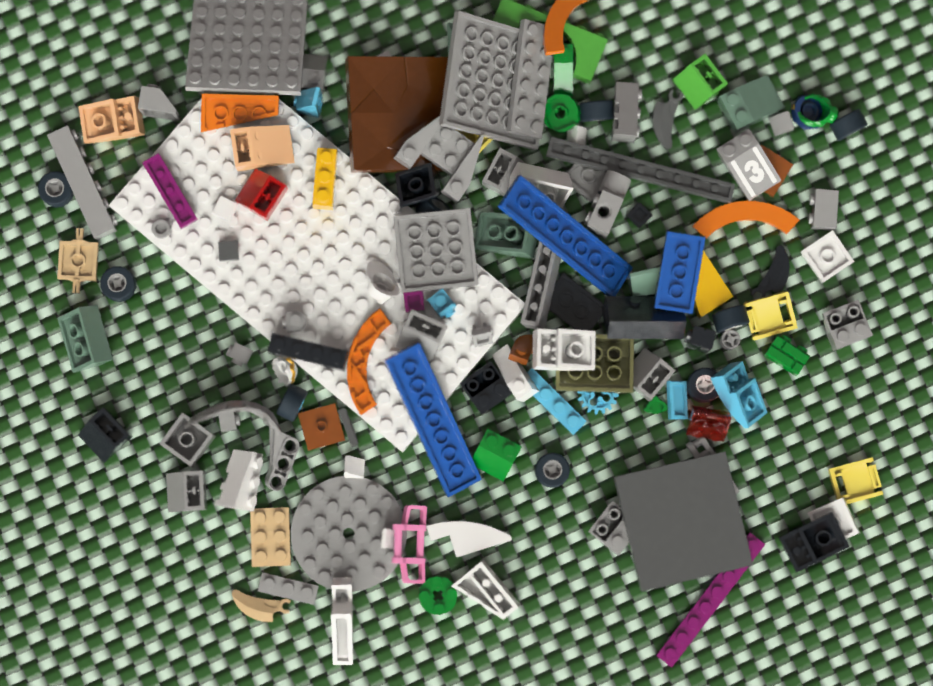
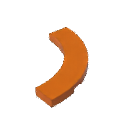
[543,0,588,56]
[692,201,799,239]
[347,308,391,416]

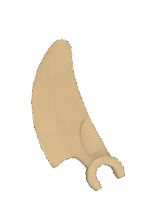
[232,590,291,622]

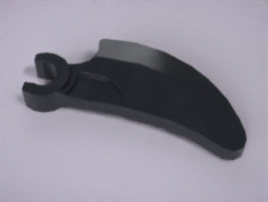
[750,245,790,298]

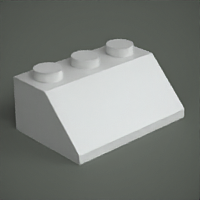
[508,162,573,209]

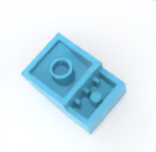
[711,361,768,429]

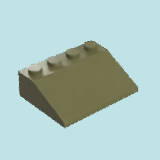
[555,334,634,393]

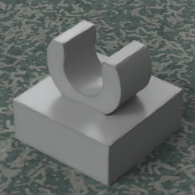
[471,323,493,347]

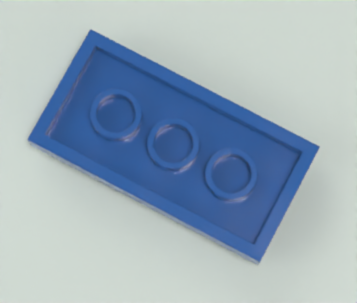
[653,231,705,314]

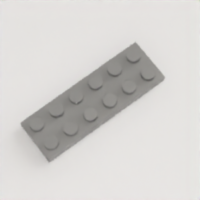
[506,19,552,140]

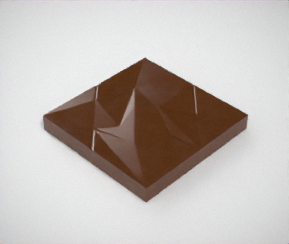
[345,56,448,173]

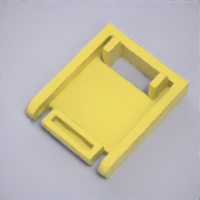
[743,291,798,340]
[828,457,883,504]

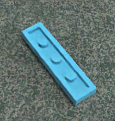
[527,368,587,435]

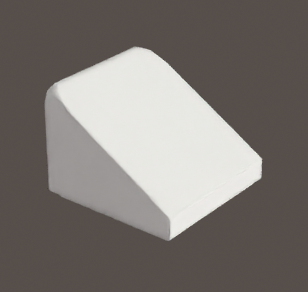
[344,456,365,478]
[381,528,394,549]

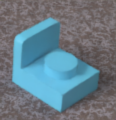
[427,289,457,319]

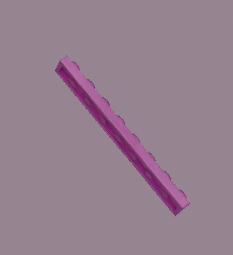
[656,533,765,668]

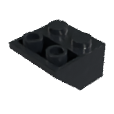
[460,361,513,416]
[78,407,133,463]

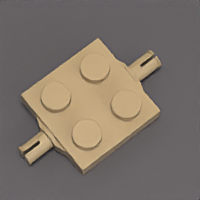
[57,228,99,294]

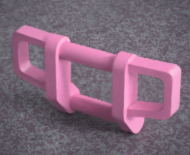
[392,505,427,584]

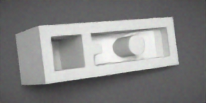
[492,344,539,402]

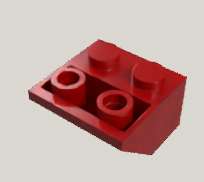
[235,168,288,221]

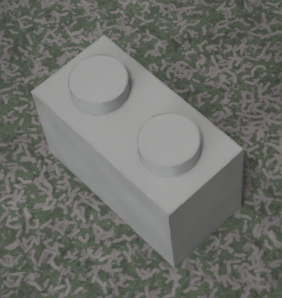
[808,189,839,231]

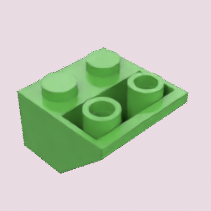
[673,53,728,110]

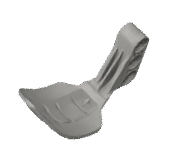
[184,400,299,491]

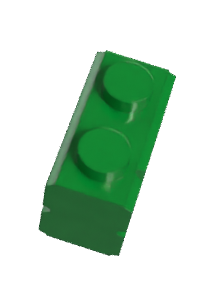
[763,335,810,376]

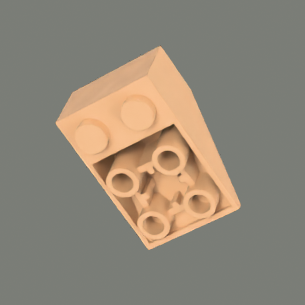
[230,125,295,171]

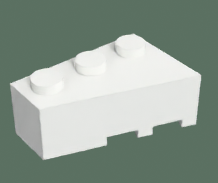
[214,449,263,511]
[452,559,521,620]

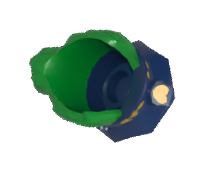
[791,94,838,130]

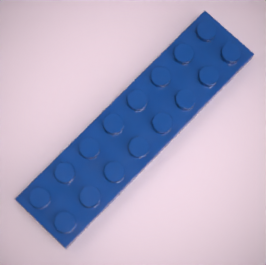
[497,175,633,296]
[384,342,482,497]

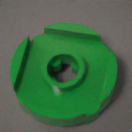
[544,94,580,132]
[419,576,457,615]

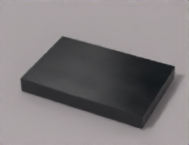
[549,273,604,331]

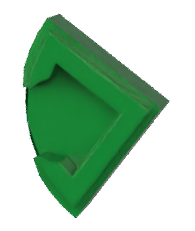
[643,395,668,414]

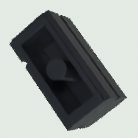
[683,326,716,353]

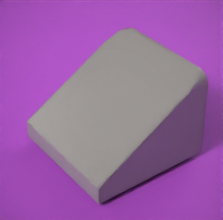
[769,111,794,136]

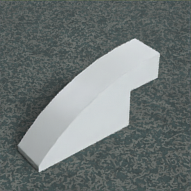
[427,521,512,557]
[331,577,353,665]

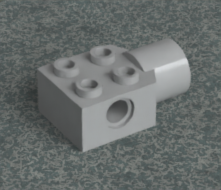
[584,170,631,239]

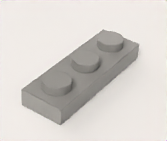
[258,572,319,605]

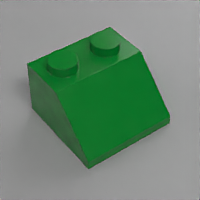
[472,429,522,482]

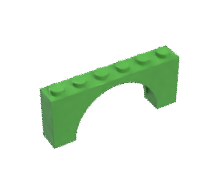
[493,0,608,85]

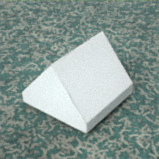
[567,125,587,145]

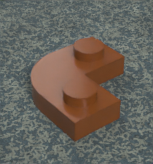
[508,334,533,366]

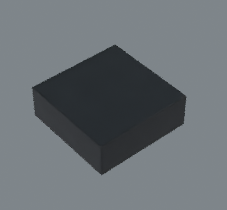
[626,202,653,229]

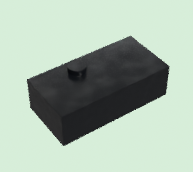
[602,296,687,339]

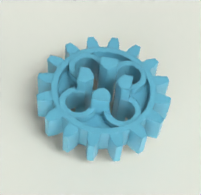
[577,391,619,415]

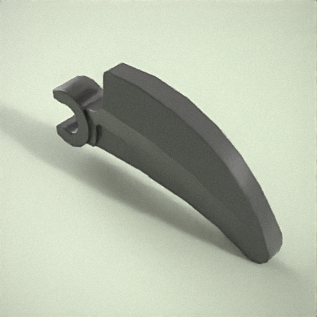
[652,90,683,150]

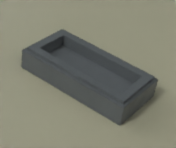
[338,408,359,447]

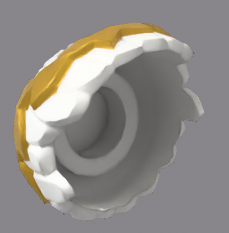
[272,357,297,387]

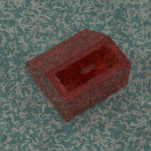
[686,405,732,442]

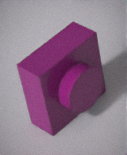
[404,291,425,313]

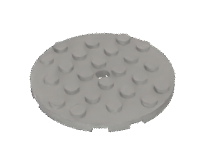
[291,476,407,592]

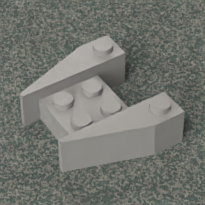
[393,116,484,203]

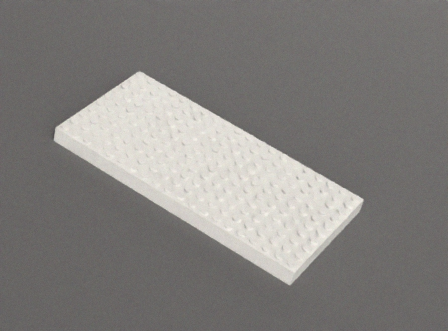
[109,92,525,453]

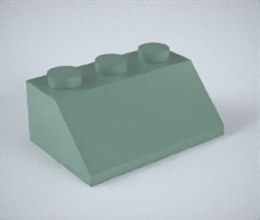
[627,267,660,296]
[57,305,113,373]

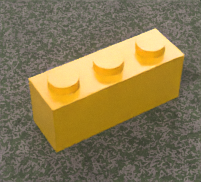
[312,148,338,210]

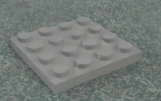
[393,208,479,293]

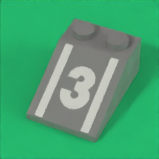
[716,129,781,201]

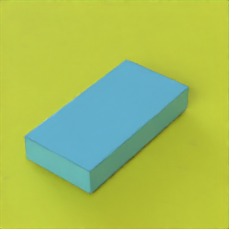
[667,381,688,420]

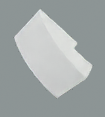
[532,328,596,371]

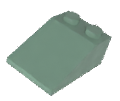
[717,75,785,134]
[474,212,537,259]

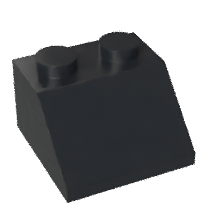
[395,163,441,208]

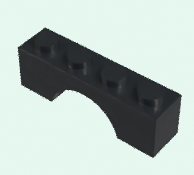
[267,333,349,372]

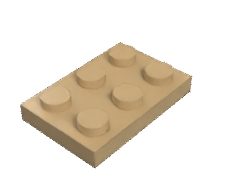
[250,507,291,567]

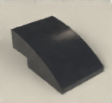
[778,512,850,573]

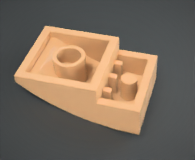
[78,96,145,144]

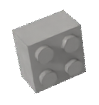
[160,413,216,467]

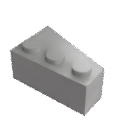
[611,82,642,143]

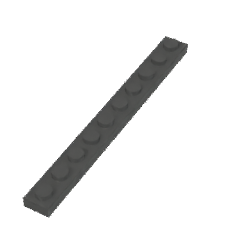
[546,137,735,204]

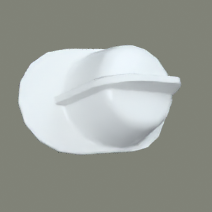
[366,261,400,304]

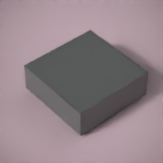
[218,240,239,262]

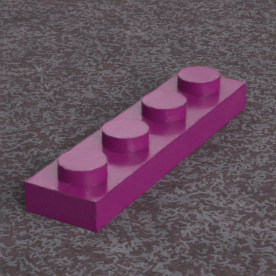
[142,153,198,229]

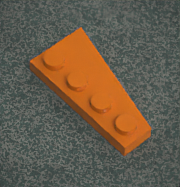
[201,94,279,132]

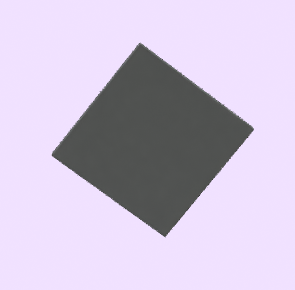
[613,452,753,592]

